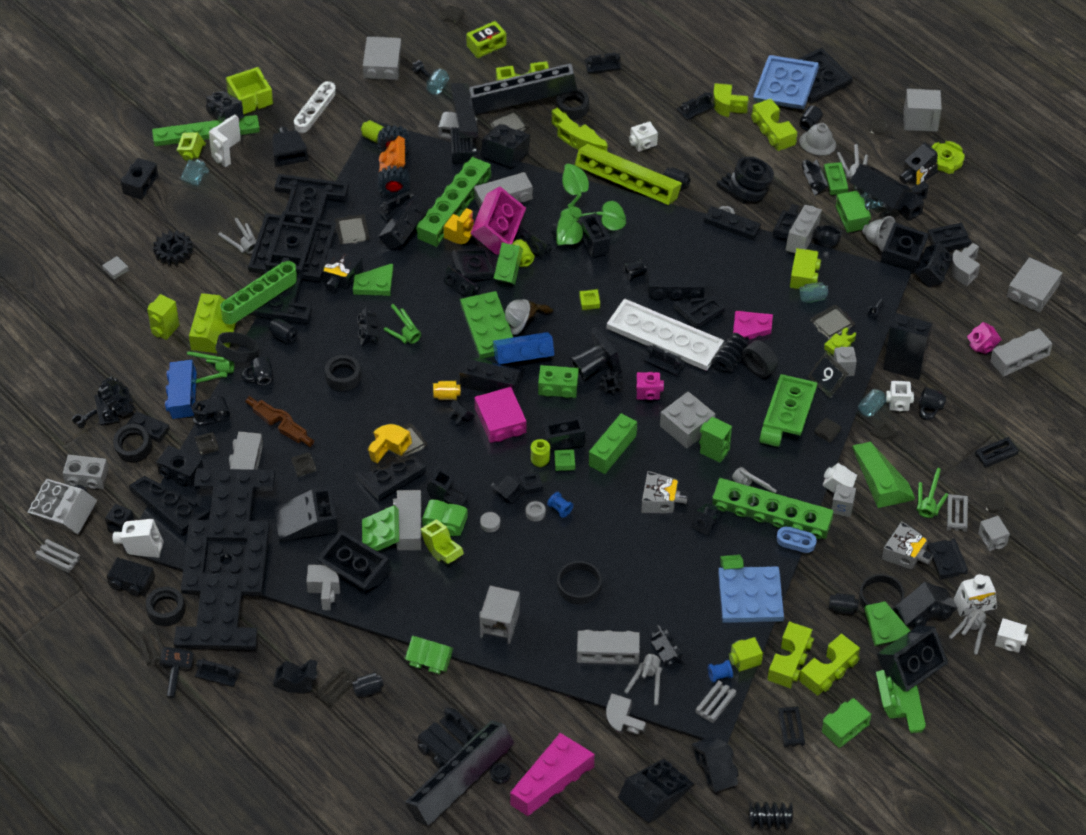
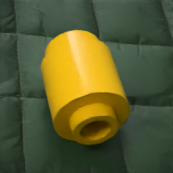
[433,381,461,400]

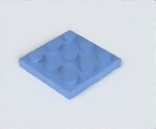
[753,55,819,109]
[718,567,784,623]

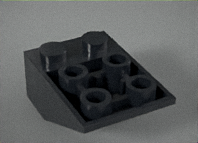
[274,487,338,541]
[618,758,694,823]

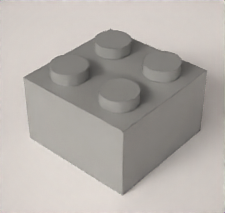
[660,392,715,448]

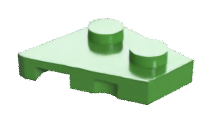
[353,264,393,296]
[864,602,910,646]

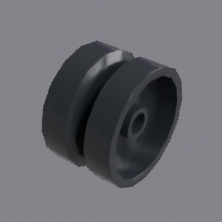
[729,156,774,202]

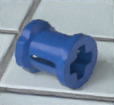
[547,492,573,518]
[708,660,733,683]

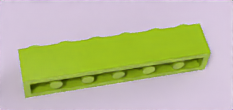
[575,144,682,205]

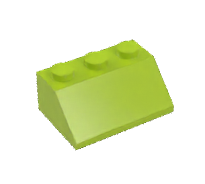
[189,293,237,353]

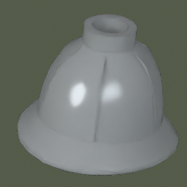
[799,123,836,155]
[862,216,895,252]

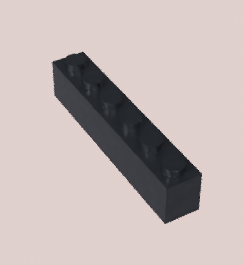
[469,63,577,114]
[405,720,515,826]

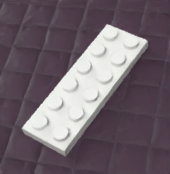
[607,299,724,371]

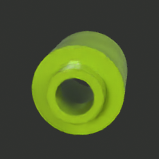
[361,120,383,143]
[512,240,534,267]
[531,439,550,467]

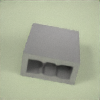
[363,37,402,80]
[1007,257,1062,313]

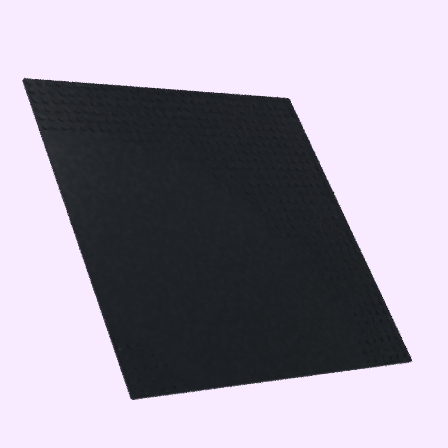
[123,121,911,744]

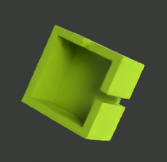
[226,67,273,114]

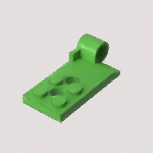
[760,374,817,447]

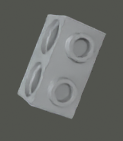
[63,455,109,489]

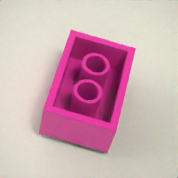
[471,186,526,255]

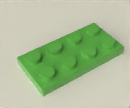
[460,291,513,359]

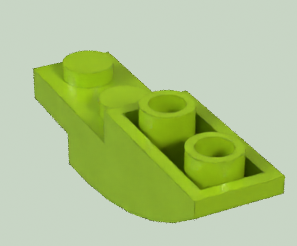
[552,108,608,151]

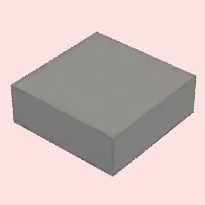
[102,256,129,279]

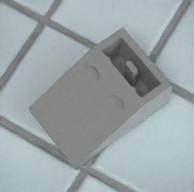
[27,479,97,534]

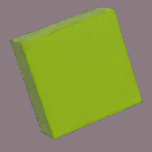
[579,290,600,310]

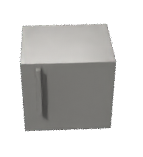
[904,89,941,131]
[479,586,520,644]

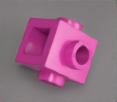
[967,322,1002,355]
[636,372,664,400]

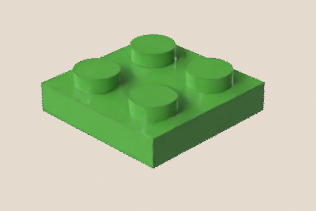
[362,505,399,551]

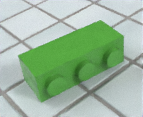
[589,413,637,474]

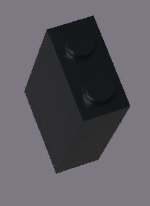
[883,313,932,380]

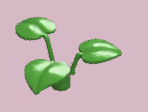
[557,164,626,245]

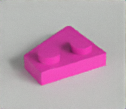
[733,311,773,339]

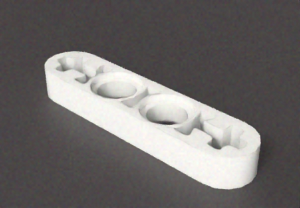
[294,82,336,133]

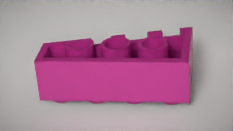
[510,733,595,816]

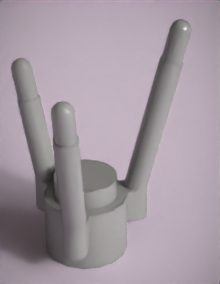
[837,144,868,180]
[218,218,256,254]
[732,467,777,506]
[949,609,986,655]
[625,654,662,706]

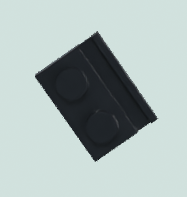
[927,223,971,251]
[927,538,968,580]

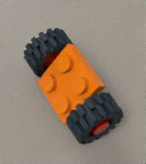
[378,125,410,198]

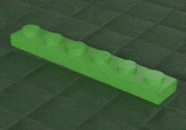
[152,115,260,146]

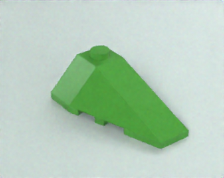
[852,442,915,508]

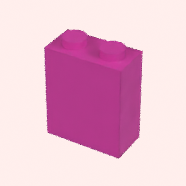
[475,387,526,443]

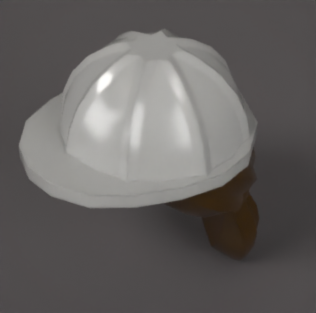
[505,300,554,335]

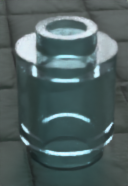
[426,69,449,95]
[800,282,828,303]
[859,389,886,417]

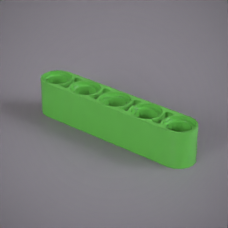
[220,261,297,324]

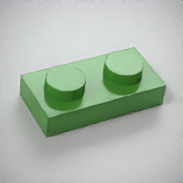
[823,162,848,195]

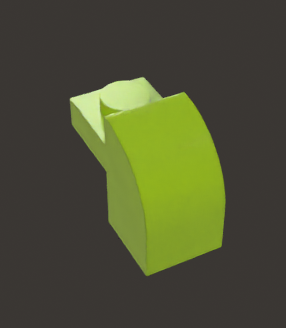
[713,84,749,117]
[420,519,464,564]

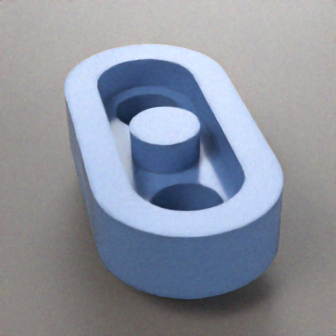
[777,527,816,553]

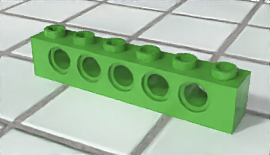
[416,157,491,247]
[713,478,834,539]

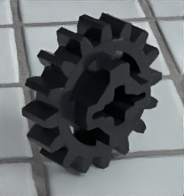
[153,230,193,265]
[100,376,135,417]

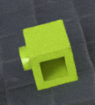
[729,637,763,672]

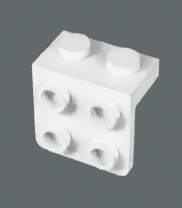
[209,115,240,167]

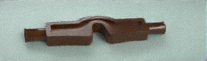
[245,396,314,447]

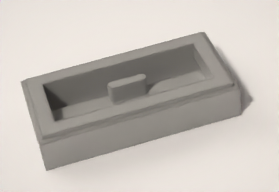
[947,494,968,532]
[35,539,80,573]
[696,681,736,723]

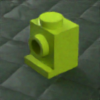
[177,133,206,161]

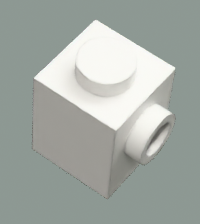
[823,463,857,493]
[995,619,1028,653]

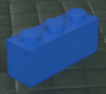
[493,332,554,364]
[165,360,197,419]

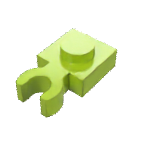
[824,328,856,355]

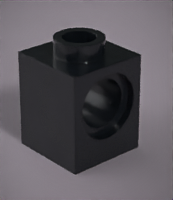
[105,503,134,534]

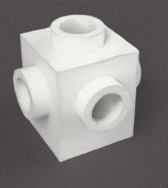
[629,121,658,152]
[886,381,914,411]

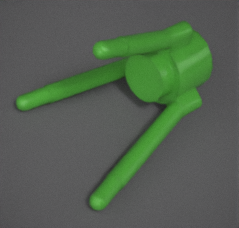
[384,304,421,344]
[187,351,235,383]
[916,468,948,518]

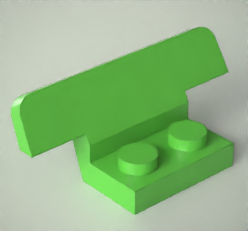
[876,670,926,733]

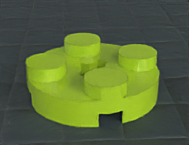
[931,141,965,174]

